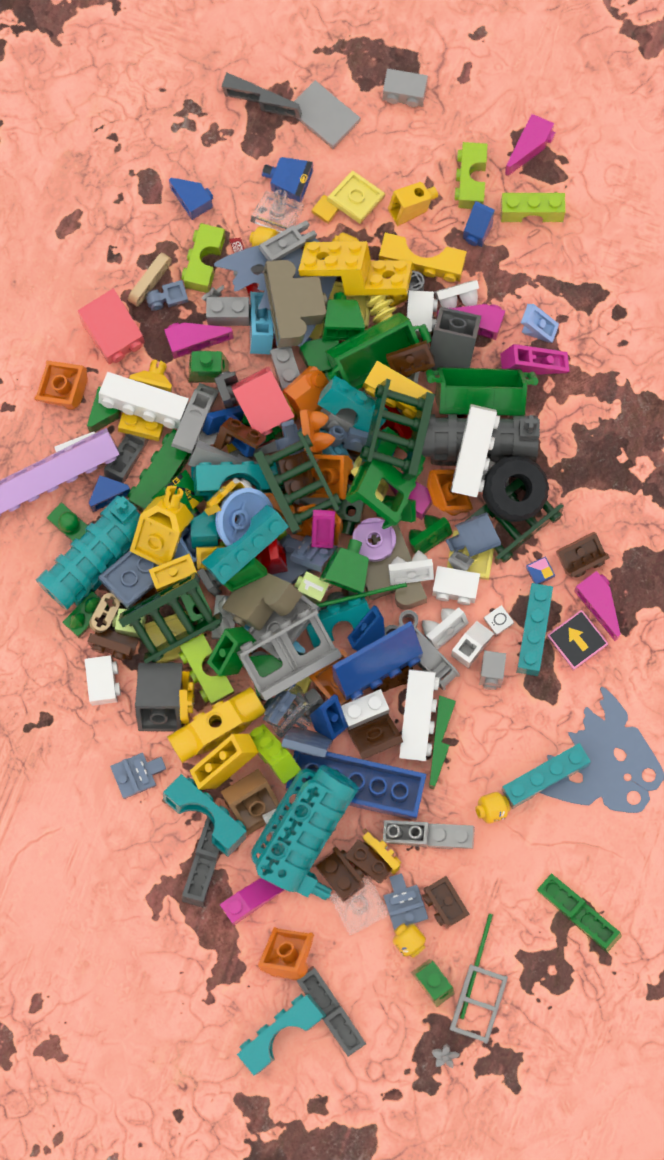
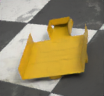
[204,481,245,516]
[179,671,195,725]
[362,828,401,875]

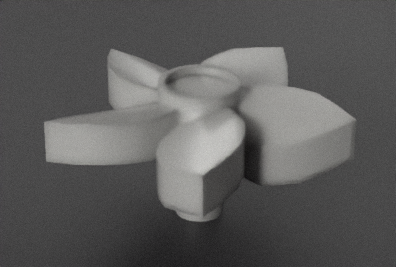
[201,285,225,301]
[432,1044,460,1068]

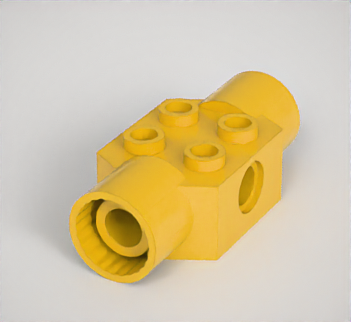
[167,687,265,763]

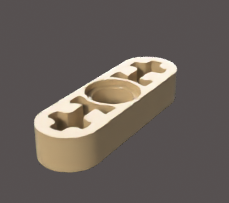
[128,253,172,307]

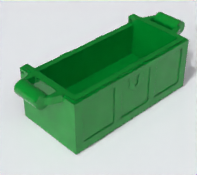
[325,312,432,390]
[425,367,539,416]

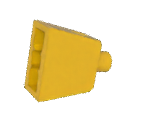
[387,182,438,226]

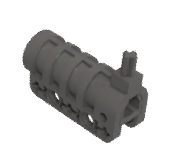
[422,414,540,466]

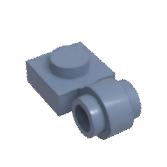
[146,280,188,311]
[328,426,369,453]

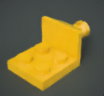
[118,360,172,441]
[130,486,194,565]

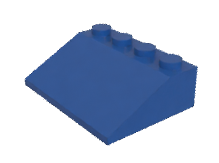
[332,621,423,701]

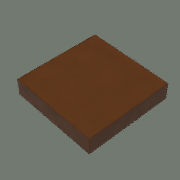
[348,714,403,760]

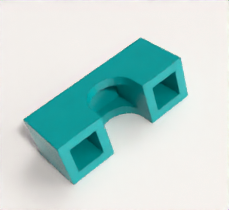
[317,375,388,432]
[305,597,370,648]

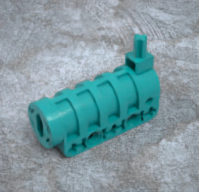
[35,495,141,610]
[251,765,359,901]

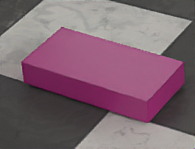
[311,510,335,548]

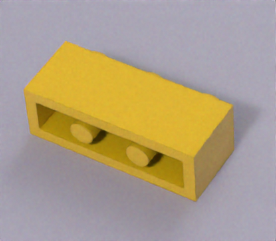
[362,361,432,419]
[190,734,259,789]

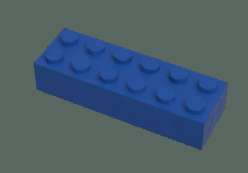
[286,750,426,821]

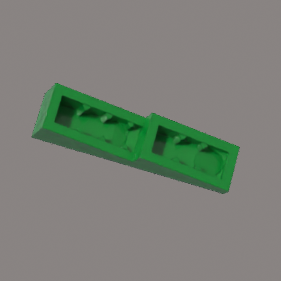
[429,695,456,790]
[537,873,622,953]

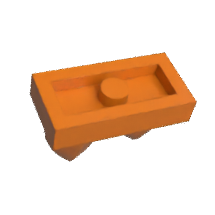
[300,409,336,454]

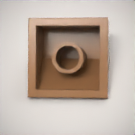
[221,769,279,836]

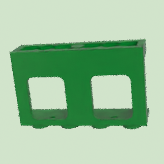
[345,427,426,529]

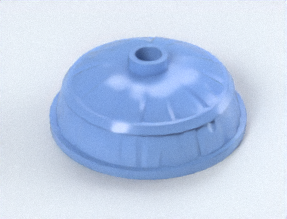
[216,488,273,546]

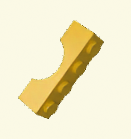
[379,233,467,282]

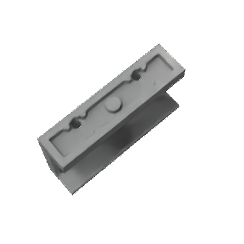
[237,608,342,701]

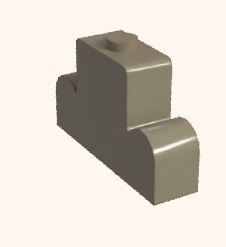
[263,260,327,348]
[365,524,427,610]
[222,573,303,631]

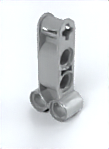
[385,610,460,691]

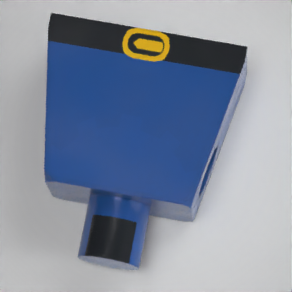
[262,157,314,205]

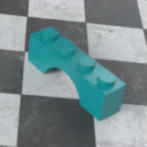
[193,461,283,496]
[191,466,222,549]
[201,505,289,585]
[516,583,553,676]
[502,743,591,809]
[163,774,247,857]
[237,994,326,1076]

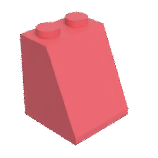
[77,288,145,365]
[231,366,295,436]

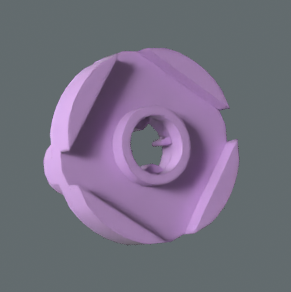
[352,518,396,562]

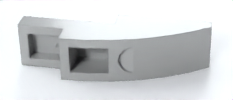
[171,383,219,454]
[383,820,475,849]

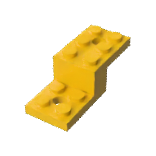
[298,241,413,295]

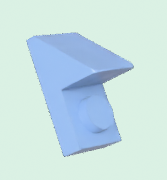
[521,304,559,343]

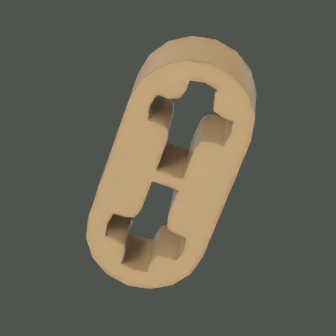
[89,593,120,633]

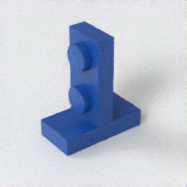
[202,406,255,457]

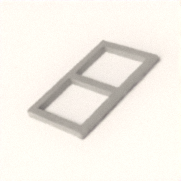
[449,964,508,1044]

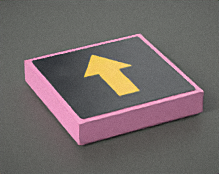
[547,610,608,671]

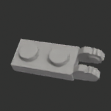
[259,220,317,261]

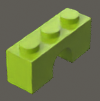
[455,142,488,209]
[501,193,566,222]
[181,223,226,293]
[178,634,234,706]
[249,724,301,784]

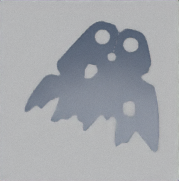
[214,234,337,347]
[540,687,664,813]

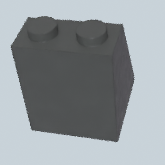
[430,307,481,371]
[135,662,183,732]

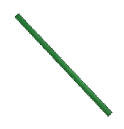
[316,583,407,608]
[460,914,493,1020]

